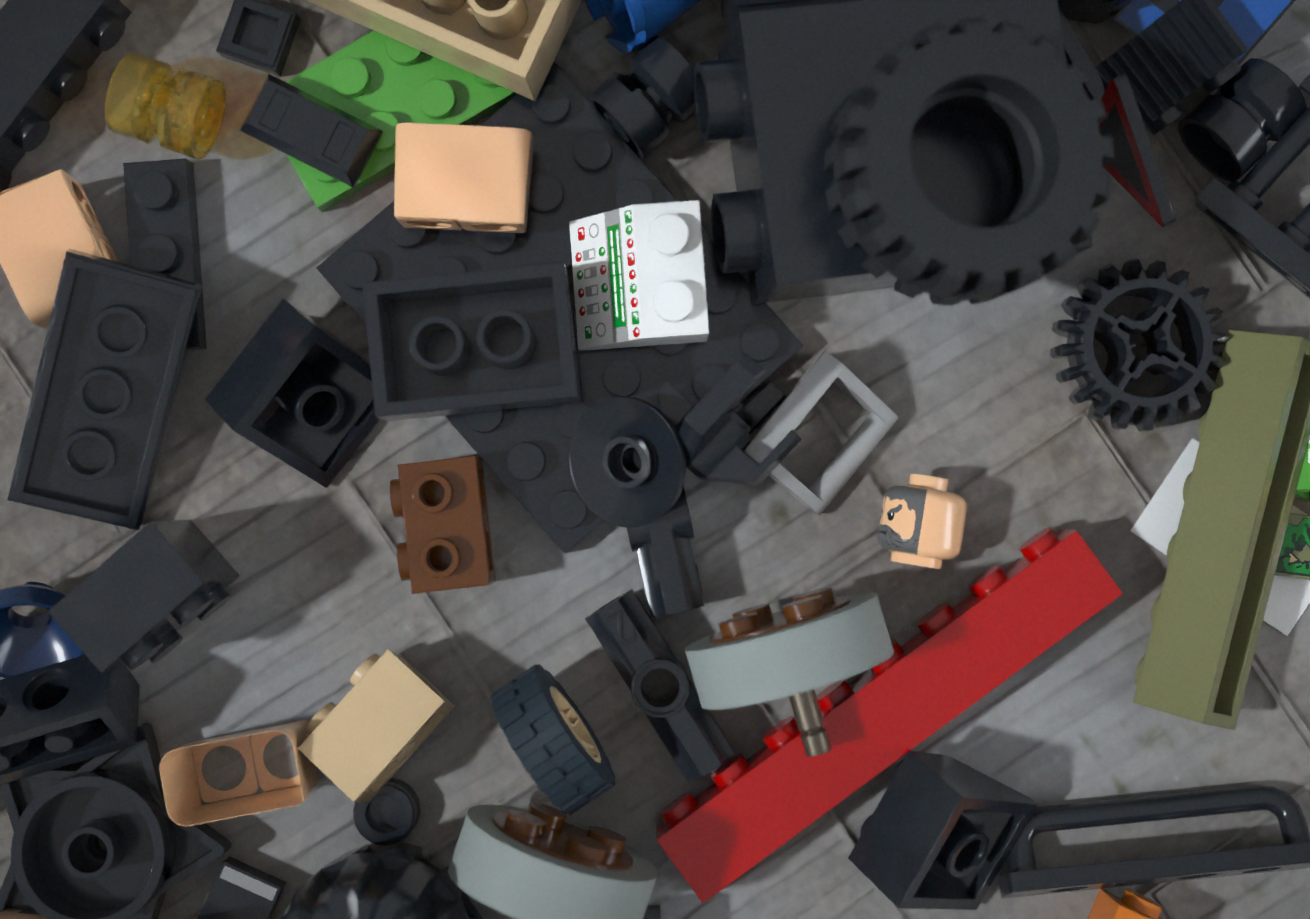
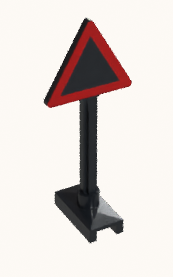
[1058,6,1176,227]

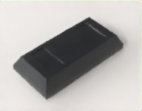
[240,74,383,188]

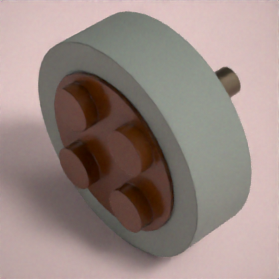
[685,587,894,757]
[448,803,658,919]

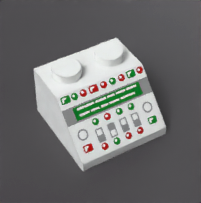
[569,200,709,351]

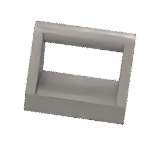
[743,350,898,516]

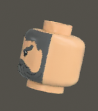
[878,474,967,569]

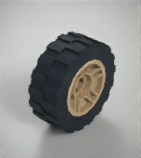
[491,664,616,815]

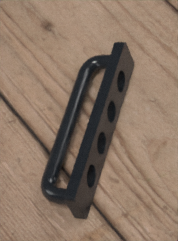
[998,785,1310,898]

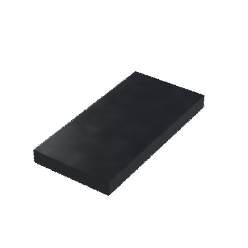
[7,249,202,531]

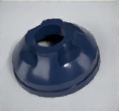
[0,582,85,678]

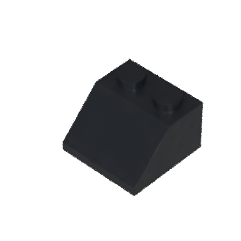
[205,298,380,488]
[848,750,1038,910]

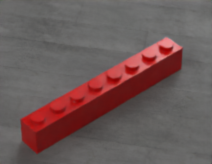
[656,527,1123,903]

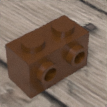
[390,456,496,594]

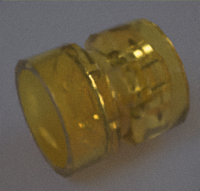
[105,52,226,160]

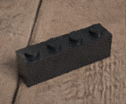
[0,0,132,192]

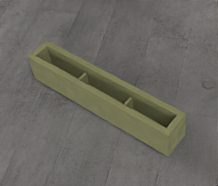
[1133,330,1310,730]

